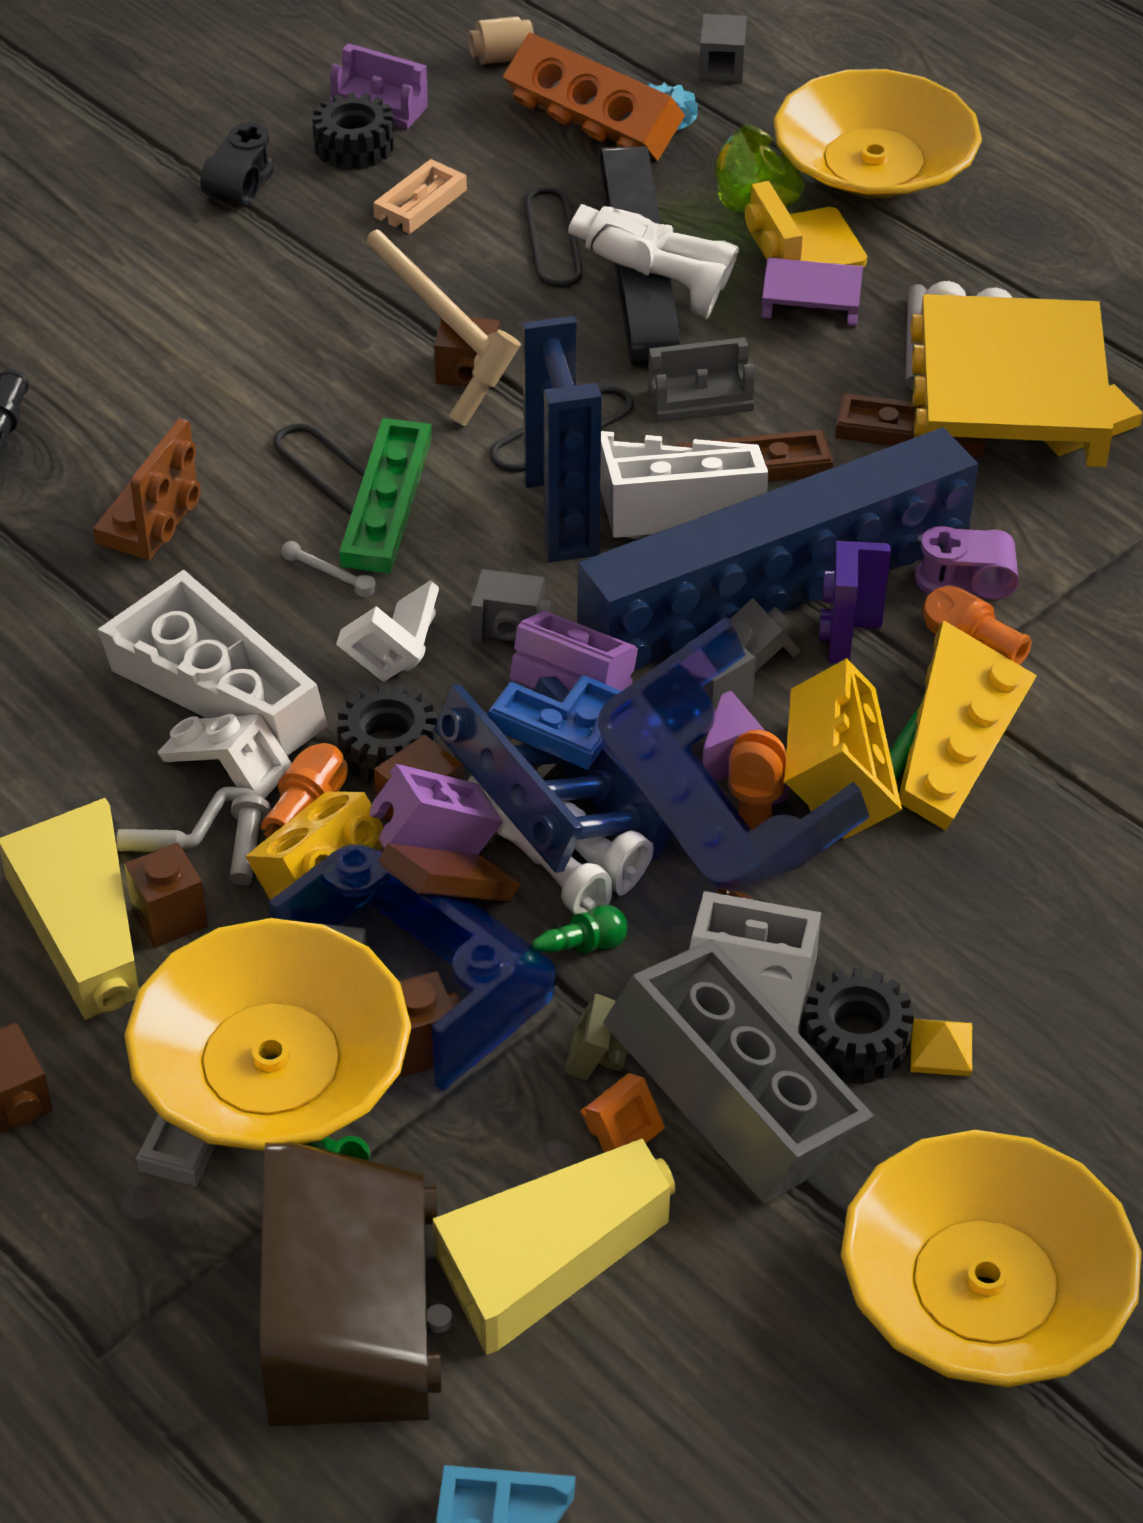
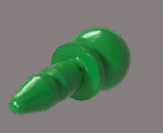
[531,904,628,954]

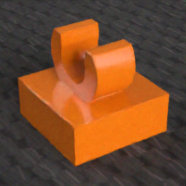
[580,1073,665,1153]

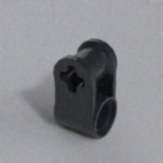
[200,122,274,205]

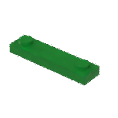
[339,418,432,574]

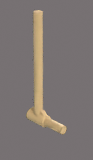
[366,230,521,426]

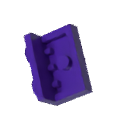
[819,541,890,663]

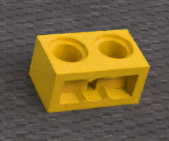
[245,791,384,906]

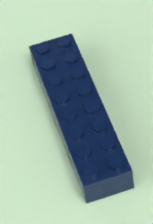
[577,427,978,671]

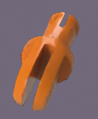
[922,585,1032,665]
[728,730,787,836]
[261,743,349,838]

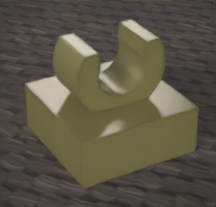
[564,993,630,1081]

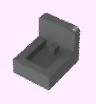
[721,598,801,672]

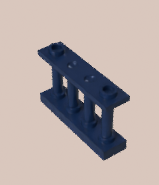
[523,316,602,563]
[434,676,680,873]

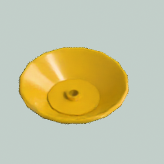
[773,69,982,199]
[124,918,411,1151]
[841,1130,1141,1387]

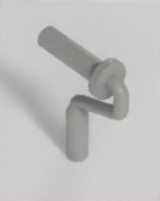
[117,787,271,886]

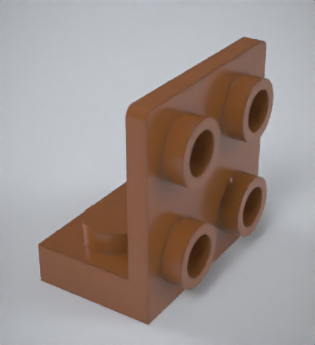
[93,418,201,560]

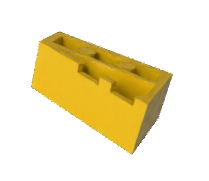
[784,658,902,840]

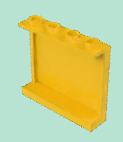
[910,294,1113,467]

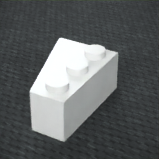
[600,431,768,539]

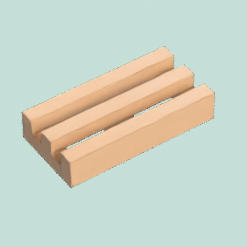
[373,159,467,234]

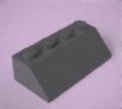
[603,940,874,1204]

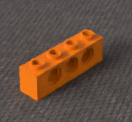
[502,32,685,161]

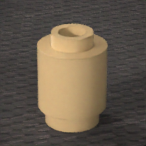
[468,16,534,65]

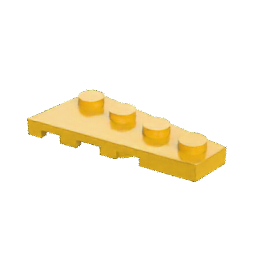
[899,620,1037,831]

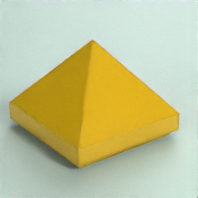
[910,1019,972,1077]

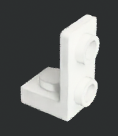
[336,581,439,682]
[158,714,292,799]

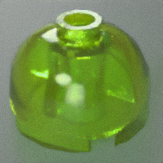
[715,124,805,214]

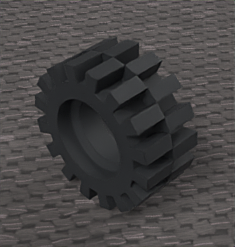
[312,92,394,170]
[337,683,438,783]
[802,967,914,1083]

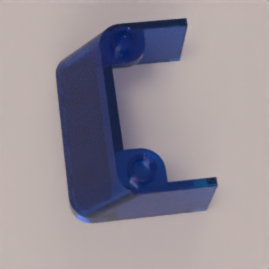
[598,616,870,888]
[269,845,555,1092]

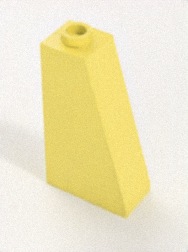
[0,798,139,1020]
[433,1138,675,1355]

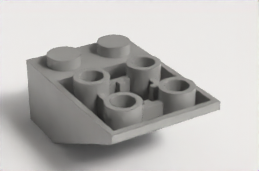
[689,891,821,1034]

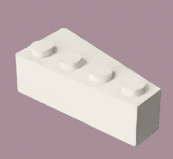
[98,570,328,756]

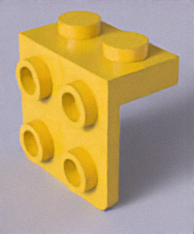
[745,181,867,268]

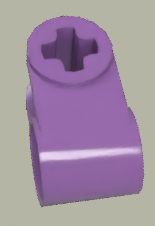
[914,526,1019,600]

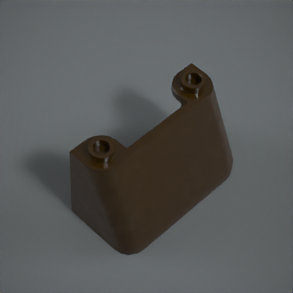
[260,1142,442,1426]

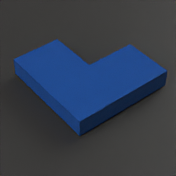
[488,675,632,770]

